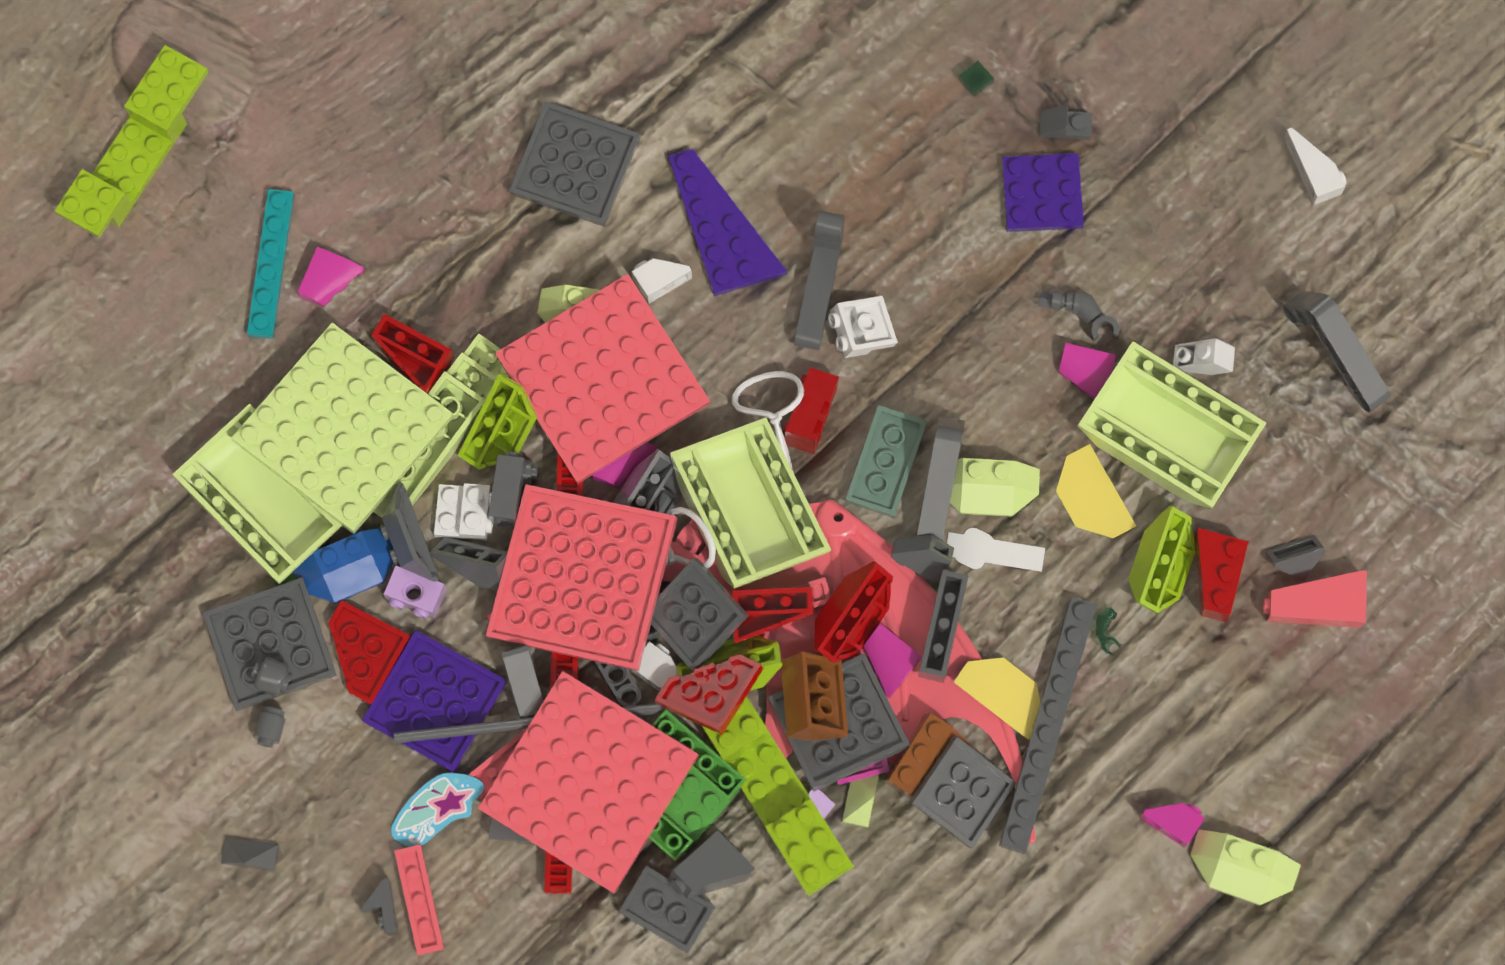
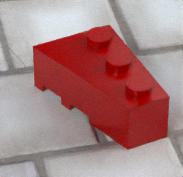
[371,314,454,394]
[783,367,839,455]
[1194,528,1249,622]

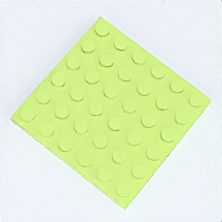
[231,323,454,534]

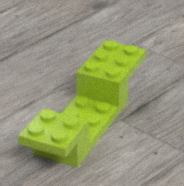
[55,45,209,238]
[702,697,855,896]

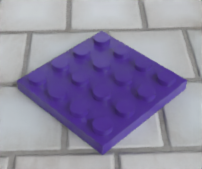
[362,630,508,773]

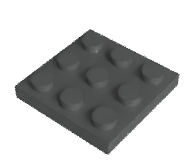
[651,558,749,671]
[909,736,1016,849]

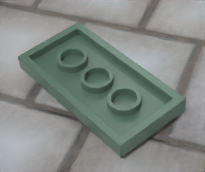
[845,405,927,519]

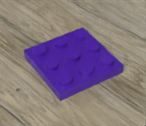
[1002,153,1084,232]

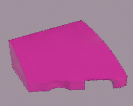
[298,247,365,307]
[1058,343,1116,400]
[592,442,657,489]
[864,624,922,699]

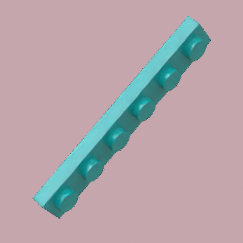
[247,189,295,339]

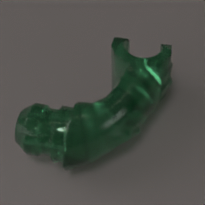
[1096,607,1122,656]

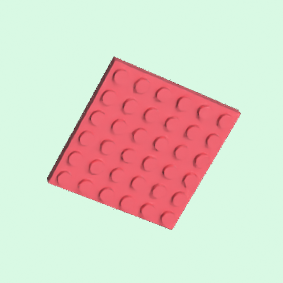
[495,274,710,484]
[486,485,678,671]
[478,671,699,893]

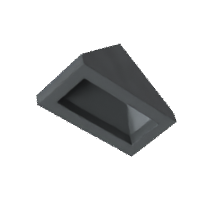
[1266,535,1325,581]
[221,837,279,871]

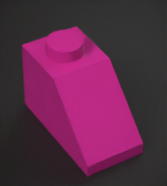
[1140,803,1205,848]

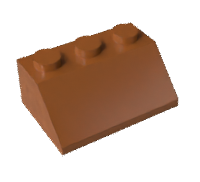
[781,651,848,741]
[883,713,969,800]

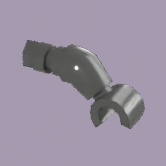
[1038,290,1120,341]

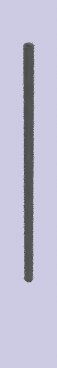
[394,703,672,743]

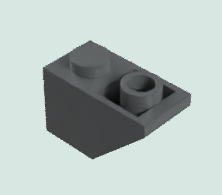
[890,535,954,583]

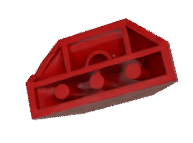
[814,561,893,663]

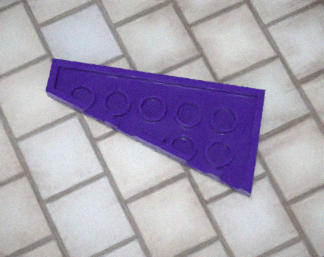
[668,148,787,297]

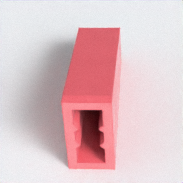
[1263,570,1367,628]

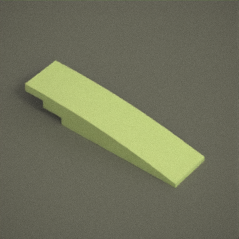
[373,333,510,518]

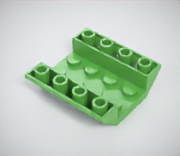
[649,710,746,861]

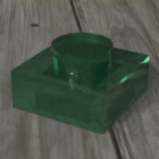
[958,61,994,97]

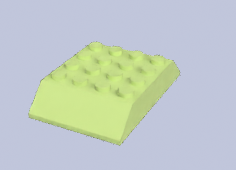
[1078,342,1266,509]
[173,404,342,584]
[670,418,831,588]

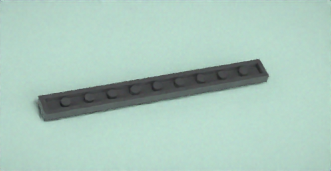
[999,597,1097,854]

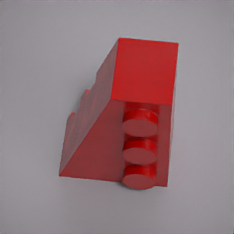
[732,587,815,644]

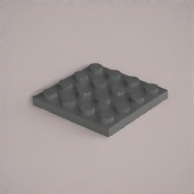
[509,101,641,227]
[203,577,337,711]
[768,653,910,792]

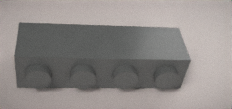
[918,570,969,683]

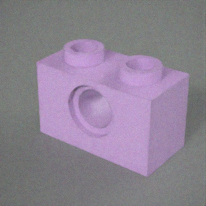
[384,566,447,619]

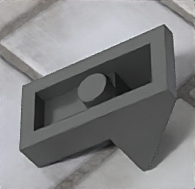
[1040,105,1092,140]
[360,878,399,937]

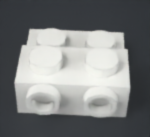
[828,296,898,358]
[434,483,493,541]

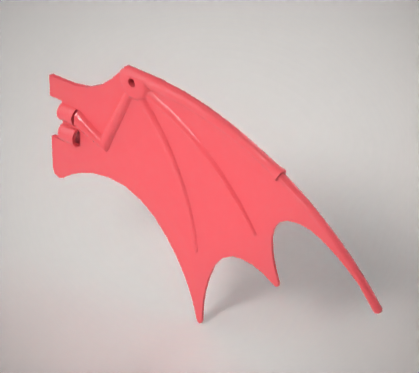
[662,500,1036,844]

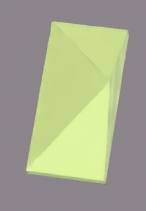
[842,775,879,828]

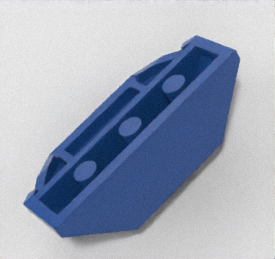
[293,528,394,604]

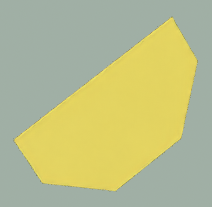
[1056,444,1136,538]
[954,657,1040,740]

